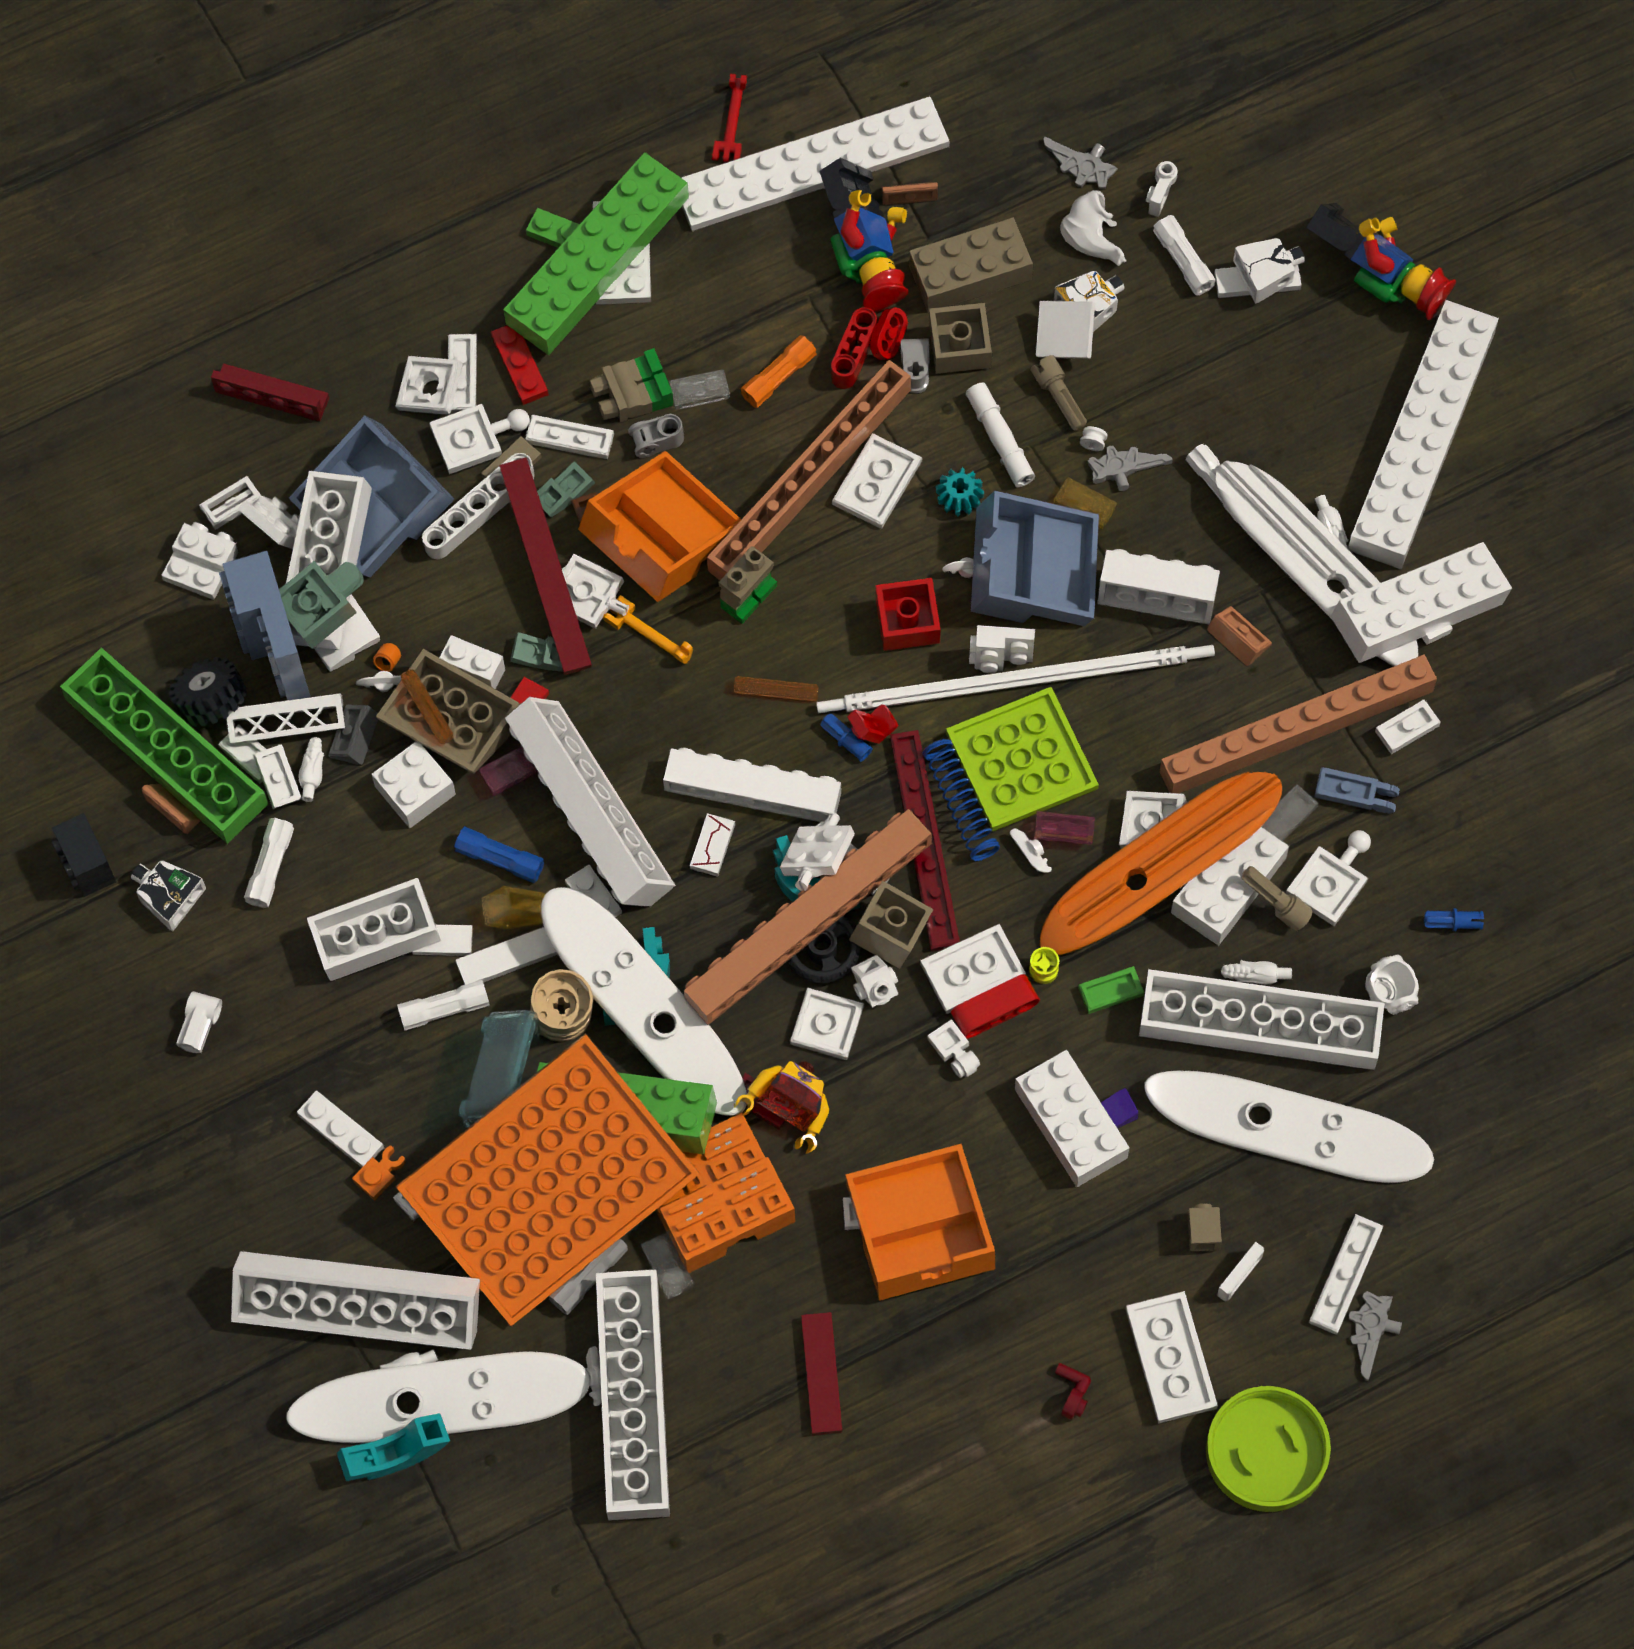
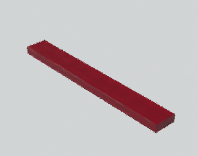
[499,457,592,675]
[890,730,960,952]

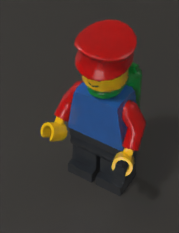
[819,157,909,312]
[1306,203,1456,320]

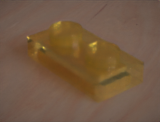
[1054,477,1117,529]

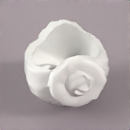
[1365,955,1419,1015]

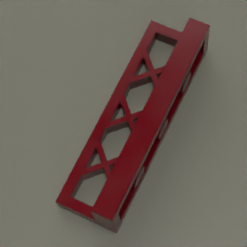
[211,363,330,422]

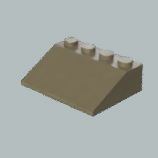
[376,649,520,774]

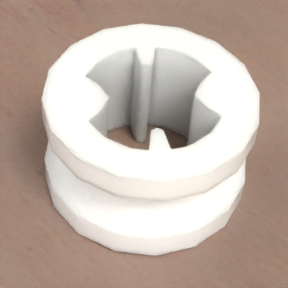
[1080,426,1108,451]

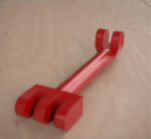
[712,74,747,162]

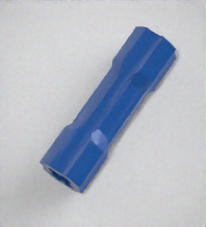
[454,826,544,883]

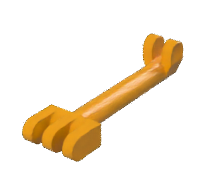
[603,596,693,664]

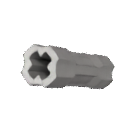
[548,1239,628,1315]

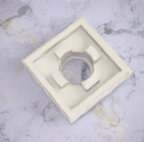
[395,356,463,415]

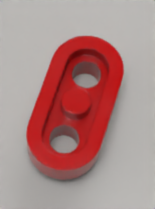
[870,307,908,360]

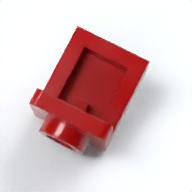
[847,704,898,744]

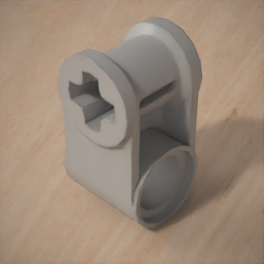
[901,338,930,394]
[628,414,684,458]

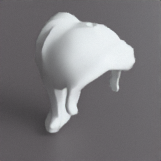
[1060,190,1126,266]

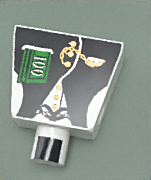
[131,861,206,932]

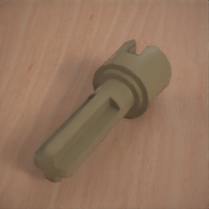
[1030,355,1087,431]
[1241,866,1313,931]

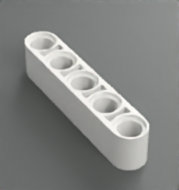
[422,453,535,559]

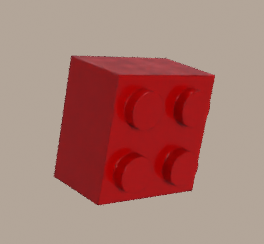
[875,578,941,651]

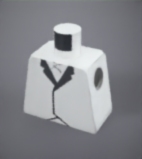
[1233,238,1305,304]

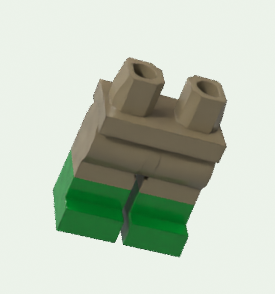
[590,348,673,422]
[719,546,777,624]

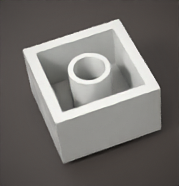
[372,742,456,828]

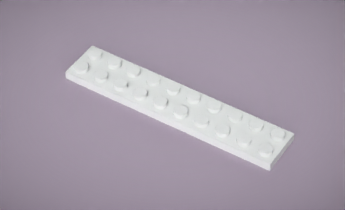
[682,97,950,231]

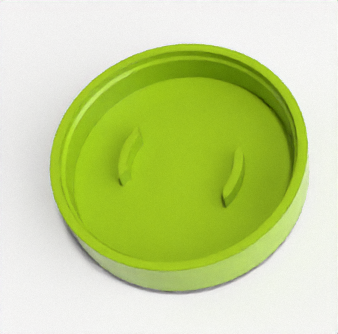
[1206,1386,1331,1512]

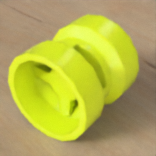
[1029,947,1060,984]

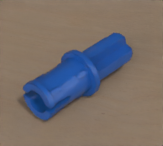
[820,714,873,762]
[1424,908,1484,932]

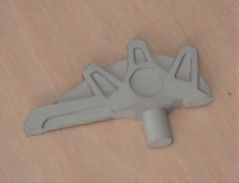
[1044,137,1118,189]
[1088,446,1172,491]
[1349,1291,1402,1381]

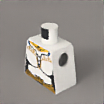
[1054,271,1125,332]

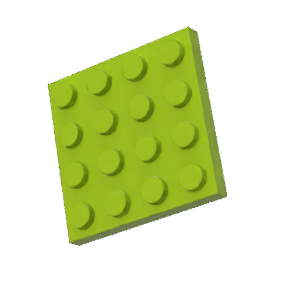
[946,687,1099,832]

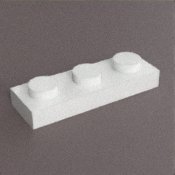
[297,1090,384,1167]

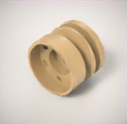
[530,969,593,1042]

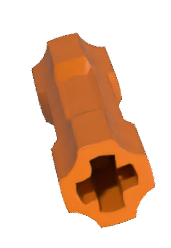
[740,335,817,408]

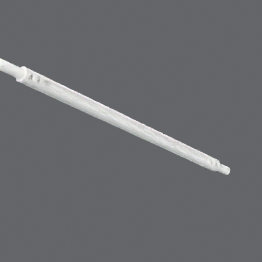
[816,645,1215,713]

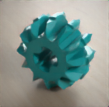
[936,467,984,517]

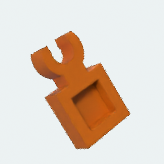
[352,1146,406,1201]

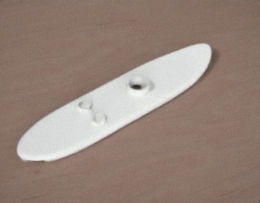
[1215,461,1418,666]
[541,888,747,1116]
[1144,1071,1434,1183]
[286,1352,590,1443]

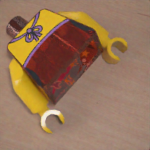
[734,1061,829,1154]

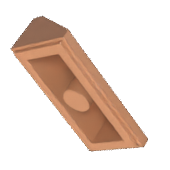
[881,182,938,205]
[1207,606,1272,666]
[142,784,200,834]

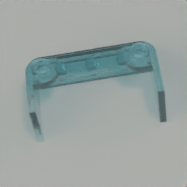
[458,1010,542,1130]

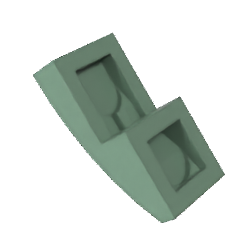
[537,461,595,517]
[510,632,563,672]

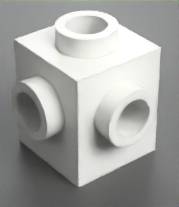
[851,955,898,1007]

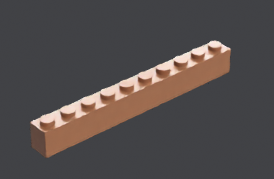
[707,360,911,580]
[1160,654,1437,794]
[684,809,932,1025]

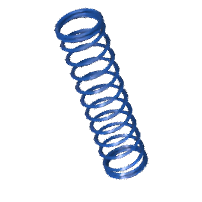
[923,739,1000,861]

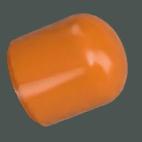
[373,643,401,672]

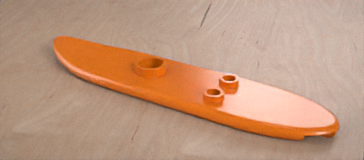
[1040,772,1282,955]

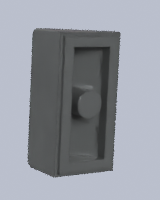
[328,705,378,765]

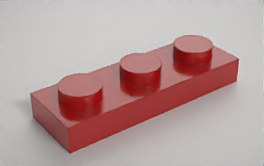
[491,325,549,405]

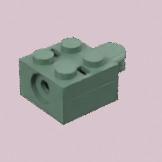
[279,561,364,649]

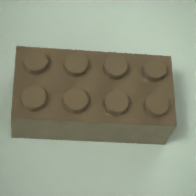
[909,217,1033,313]

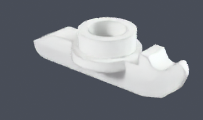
[942,557,974,578]
[356,671,404,692]
[1010,828,1052,873]
[585,1346,602,1406]

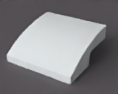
[314,594,380,672]

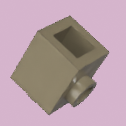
[1187,1204,1222,1251]

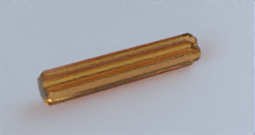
[401,669,454,744]
[734,676,819,701]

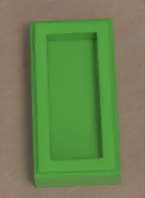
[1078,966,1144,1014]

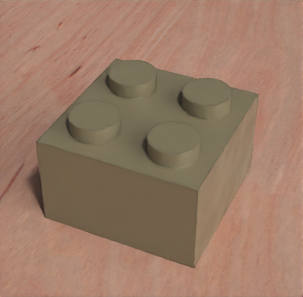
[929,303,992,374]
[849,880,933,969]

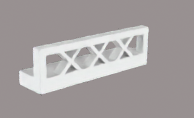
[227,694,345,744]

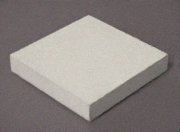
[1036,301,1095,359]
[790,988,864,1060]

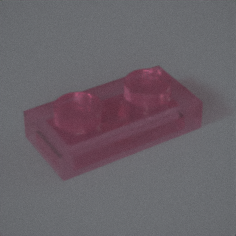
[479,746,538,797]
[1034,811,1095,845]

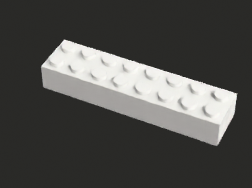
[505,697,676,907]
[1139,969,1385,1070]
[231,1251,480,1350]
[596,1270,670,1520]

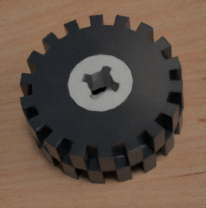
[169,657,247,727]

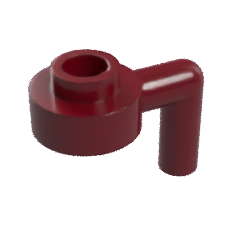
[1055,1363,1091,1420]

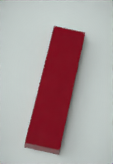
[801,1312,842,1436]

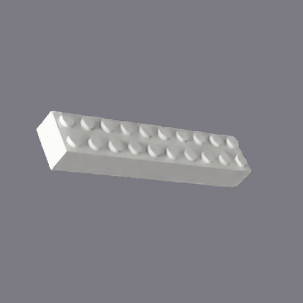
[1348,300,1499,569]

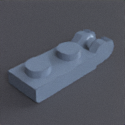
[1315,767,1400,814]

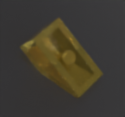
[481,886,546,929]

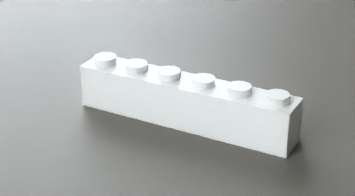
[663,748,841,822]

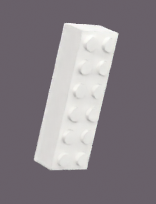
[286,471,372,650]
[1331,542,1512,663]

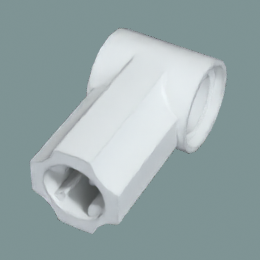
[176,991,222,1053]

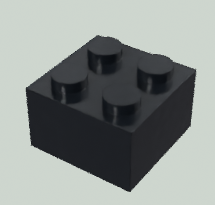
[51,813,116,897]

